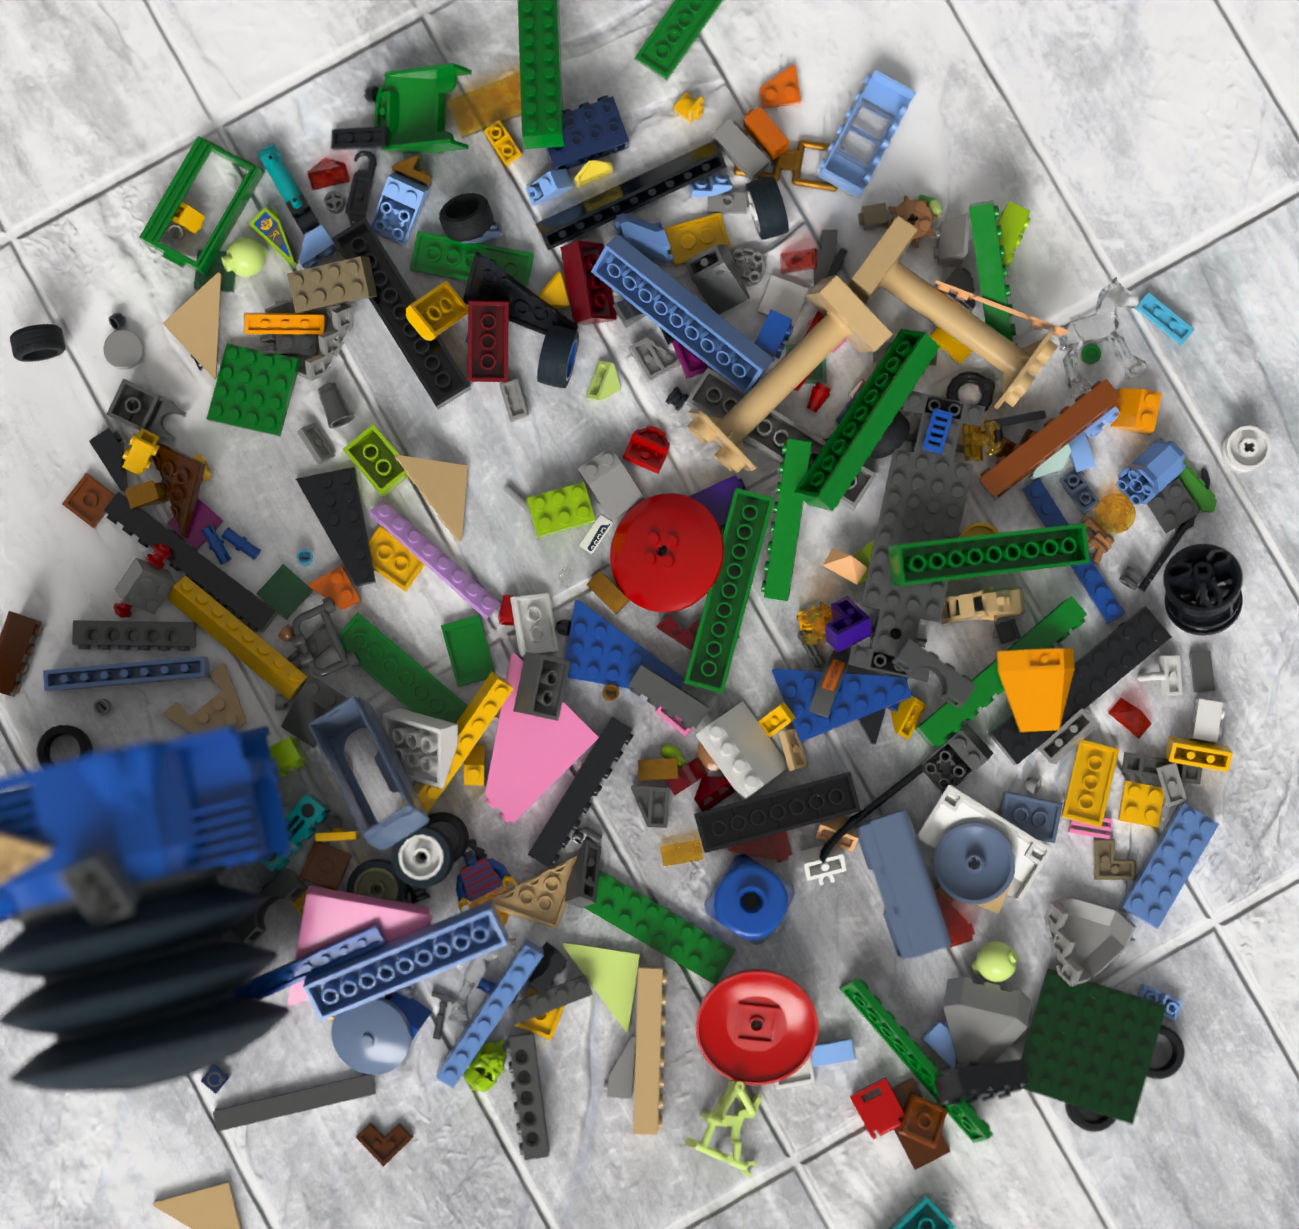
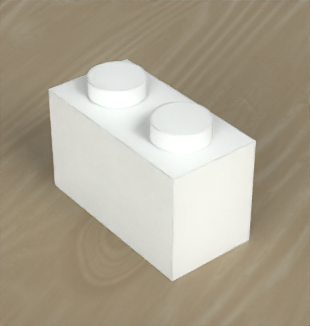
[1189,699,1225,743]

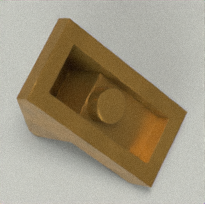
[392,155,432,187]
[125,480,168,509]

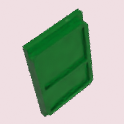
[441,615,495,687]

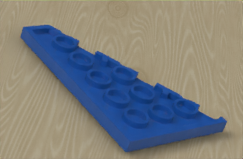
[565,600,683,689]
[772,669,913,743]

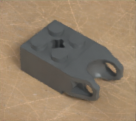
[106,379,187,441]

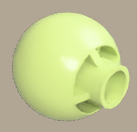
[221,237,267,277]
[972,941,1018,982]

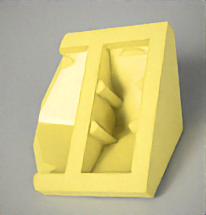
[574,160,613,188]

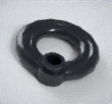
[946,371,995,413]

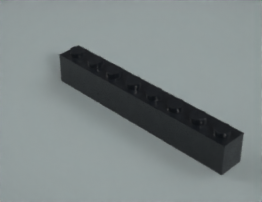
[528,717,634,867]

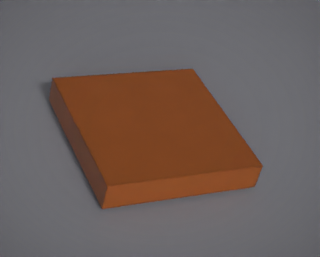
[62,473,115,529]
[299,840,352,891]
[898,1094,948,1148]

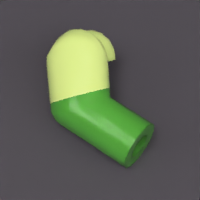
[918,194,943,218]

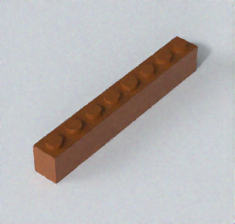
[979,379,1122,501]

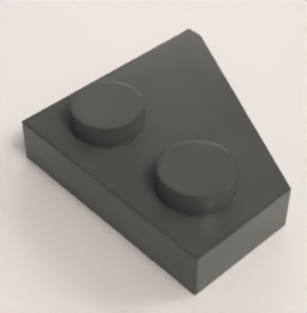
[631,785,670,828]

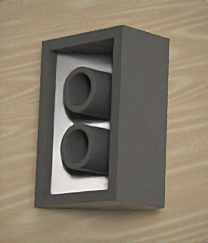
[513,652,570,721]
[58,846,140,925]

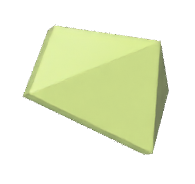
[586,361,621,401]

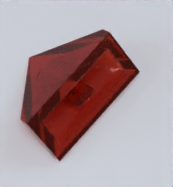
[307,158,350,190]
[780,248,817,274]
[1108,698,1152,739]

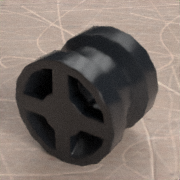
[665,386,690,411]
[408,887,431,904]

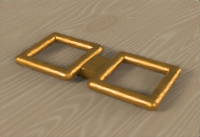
[733,130,844,192]

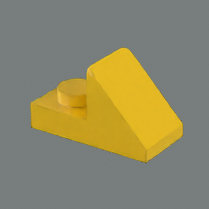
[758,702,796,738]

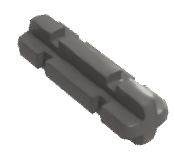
[797,630,825,667]

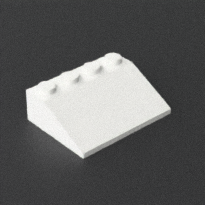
[696,701,788,801]
[383,708,458,788]

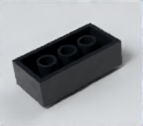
[934,1059,1029,1106]

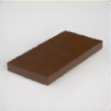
[892,1078,951,1170]

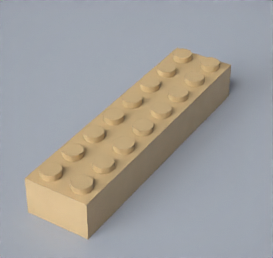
[633,966,667,1135]

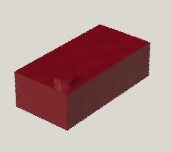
[468,300,509,382]

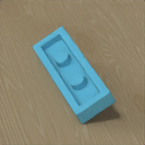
[1135,292,1195,346]

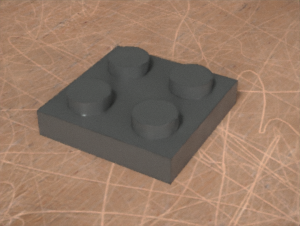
[1147,479,1200,533]

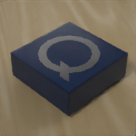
[201,1065,230,1094]

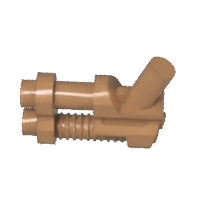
[1077,515,1115,564]

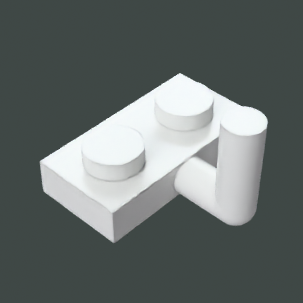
[1137,656,1183,696]

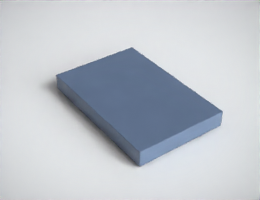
[999,791,1062,843]

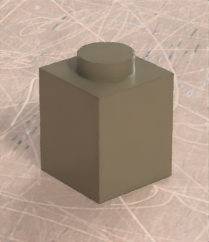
[858,203,889,230]

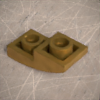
[586,571,630,615]
[638,758,678,780]

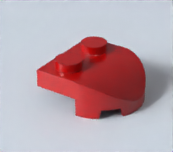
[622,426,670,474]

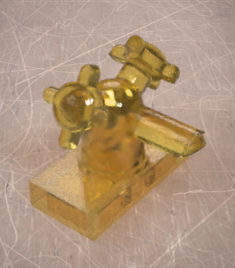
[962,420,1001,462]
[796,601,831,645]

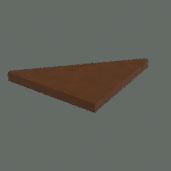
[152,442,206,537]

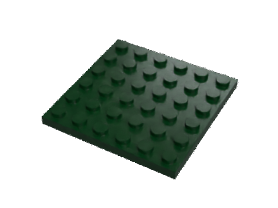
[1021,968,1167,1125]

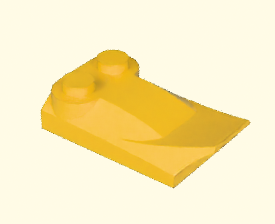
[406,281,468,341]

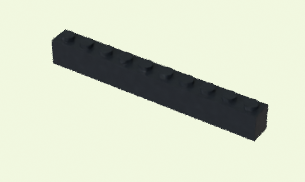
[536,141,727,250]
[103,492,279,632]

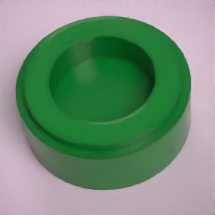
[1080,344,1101,365]

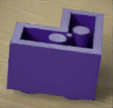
[825,596,872,652]

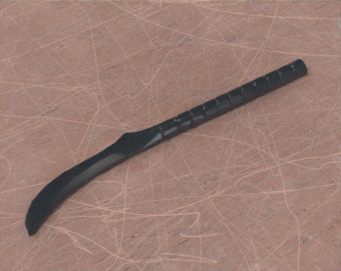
[1138,468,1210,592]
[820,766,923,864]

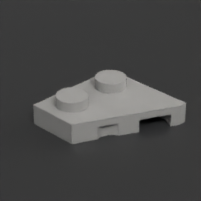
[629,337,680,382]

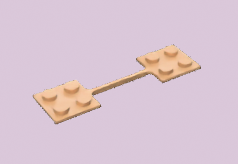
[934,280,1069,338]

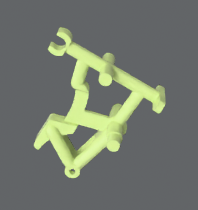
[685,1080,762,1177]

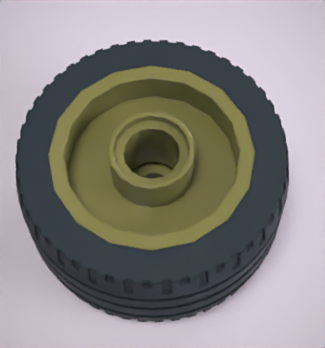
[346,859,409,903]

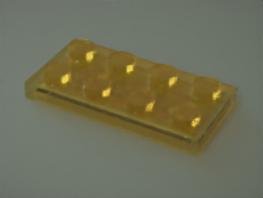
[447,72,521,139]

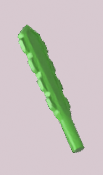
[1157,437,1217,513]

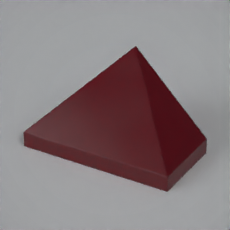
[694,776,735,812]

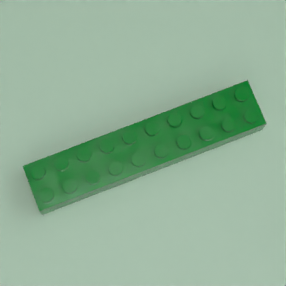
[518,0,564,149]
[794,329,940,511]
[684,488,774,694]
[888,523,1090,587]
[915,596,1088,747]

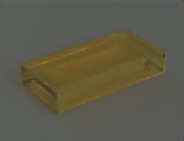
[660,840,703,867]

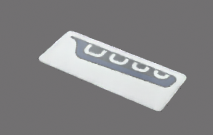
[579,515,613,554]

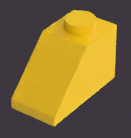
[171,203,206,234]
[464,745,486,786]

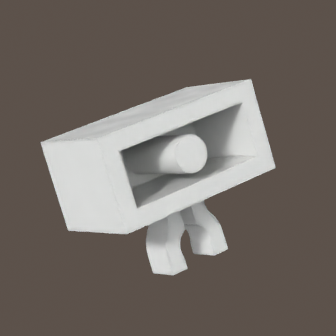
[799,842,846,885]

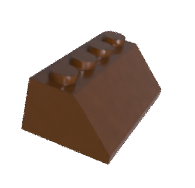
[0,611,42,697]

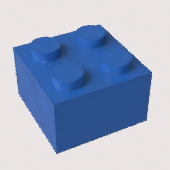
[755,310,794,362]

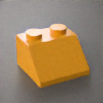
[1111,388,1162,435]

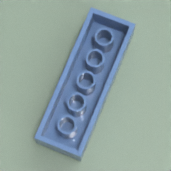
[1118,803,1219,929]

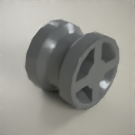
[324,191,346,214]
[1118,566,1144,590]

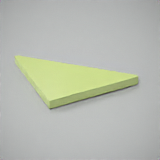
[563,942,640,1032]

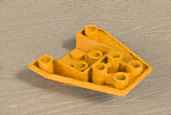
[997,648,1075,732]

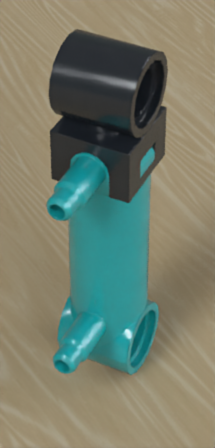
[257,142,320,235]

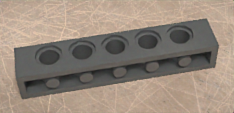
[72,620,197,651]
[506,1033,550,1160]

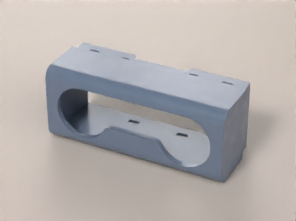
[308,695,429,850]
[854,809,952,959]

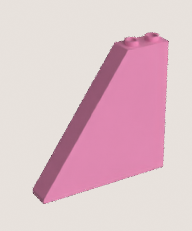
[485,653,599,823]
[287,886,433,1005]

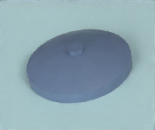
[934,823,1016,904]
[331,997,412,1075]

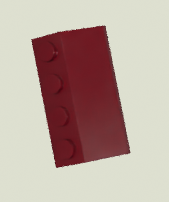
[560,241,617,325]

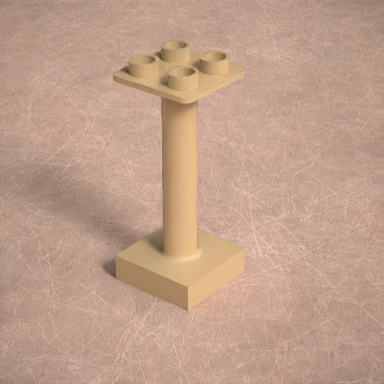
[848,216,1058,410]
[686,275,893,473]

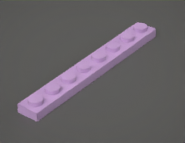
[369,499,501,620]

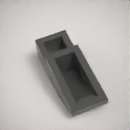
[813,229,838,285]

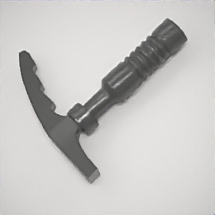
[431,992,467,1040]

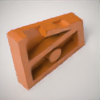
[759,65,801,109]
[308,566,361,610]

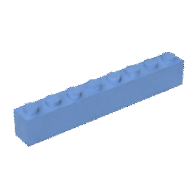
[43,656,210,692]
[436,938,543,1088]

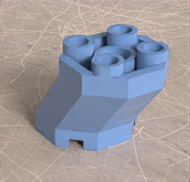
[614,213,673,264]
[1117,439,1186,505]

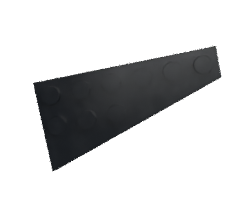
[463,251,579,335]
[296,467,376,587]

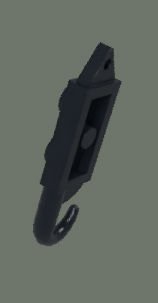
[345,150,377,226]

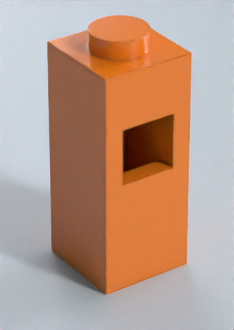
[743,107,789,160]

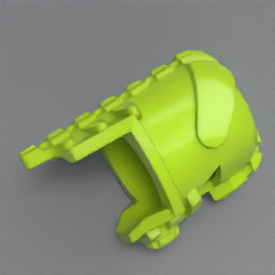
[463,1039,507,1092]

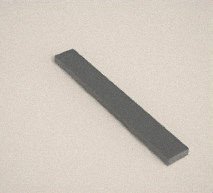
[213,1074,376,1132]

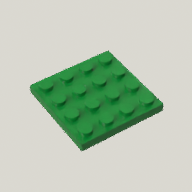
[206,344,301,437]

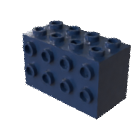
[545,95,629,170]

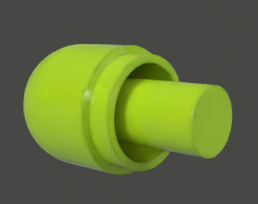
[661,743,687,767]

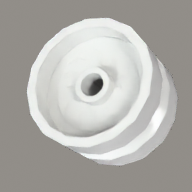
[1220,426,1271,473]

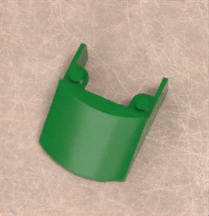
[375,63,472,154]

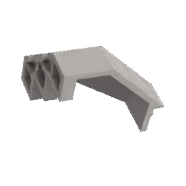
[265,300,354,381]
[1044,896,1136,987]
[943,977,1031,1066]

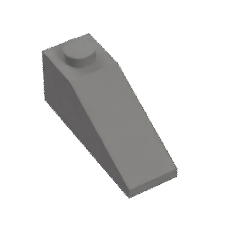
[604,1035,636,1099]

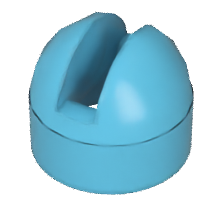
[296,549,313,566]

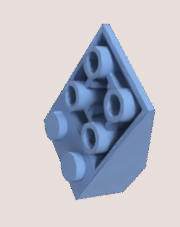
[371,172,430,246]

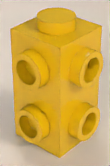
[122,428,160,476]

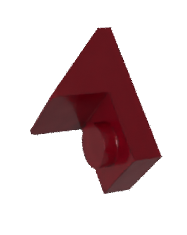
[664,757,708,795]

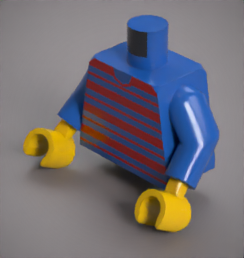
[456,850,517,912]

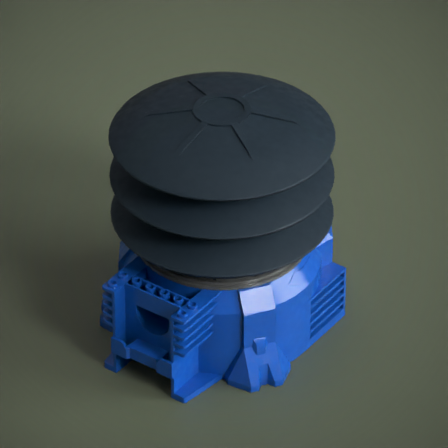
[0,726,295,1093]

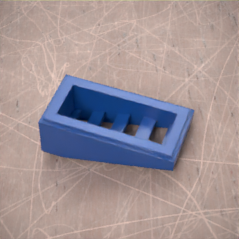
[922,408,953,454]

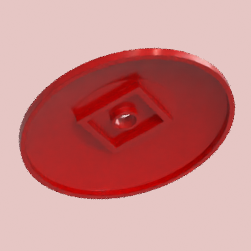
[610,493,724,613]
[696,969,818,1085]

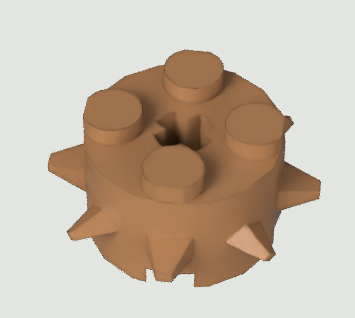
[885,196,938,248]

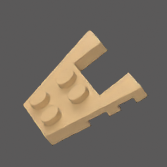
[163,663,247,734]

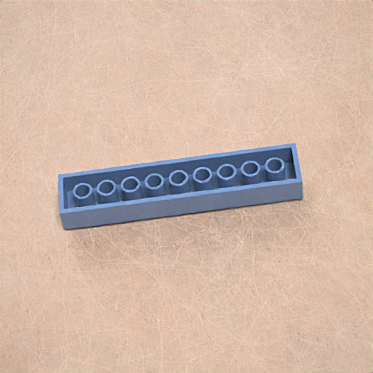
[591,235,774,395]
[303,900,509,1021]

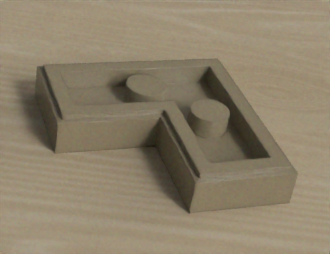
[1093,839,1135,880]

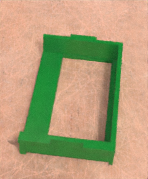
[139,136,265,275]

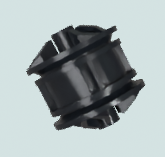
[1163,544,1243,636]

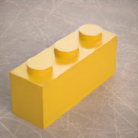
[1164,736,1233,772]

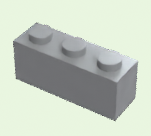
[711,119,770,181]
[1038,708,1100,764]

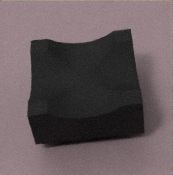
[527,941,568,994]

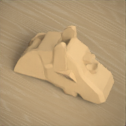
[941,585,1026,626]

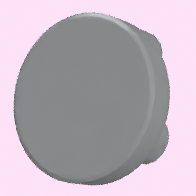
[732,247,766,287]
[103,329,144,370]

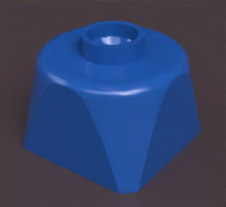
[704,854,795,945]

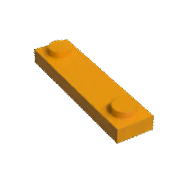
[243,313,325,334]

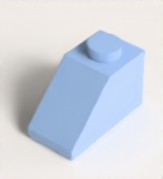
[921,1020,955,1068]

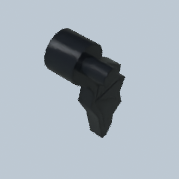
[468,839,487,860]

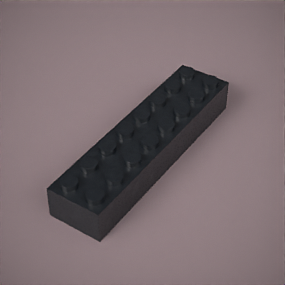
[694,772,861,853]

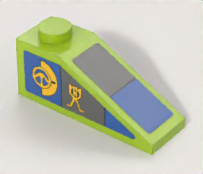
[249,207,297,268]

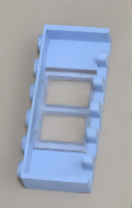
[818,69,917,198]

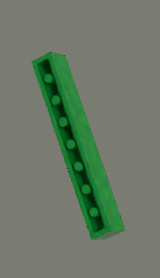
[969,200,1018,345]
[761,438,813,601]

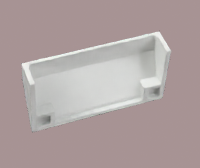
[915,785,1053,901]

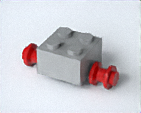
[113,543,176,618]

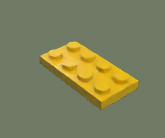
[1061,740,1119,827]

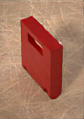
[850,1077,905,1140]

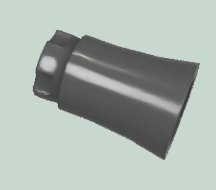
[318,382,355,428]

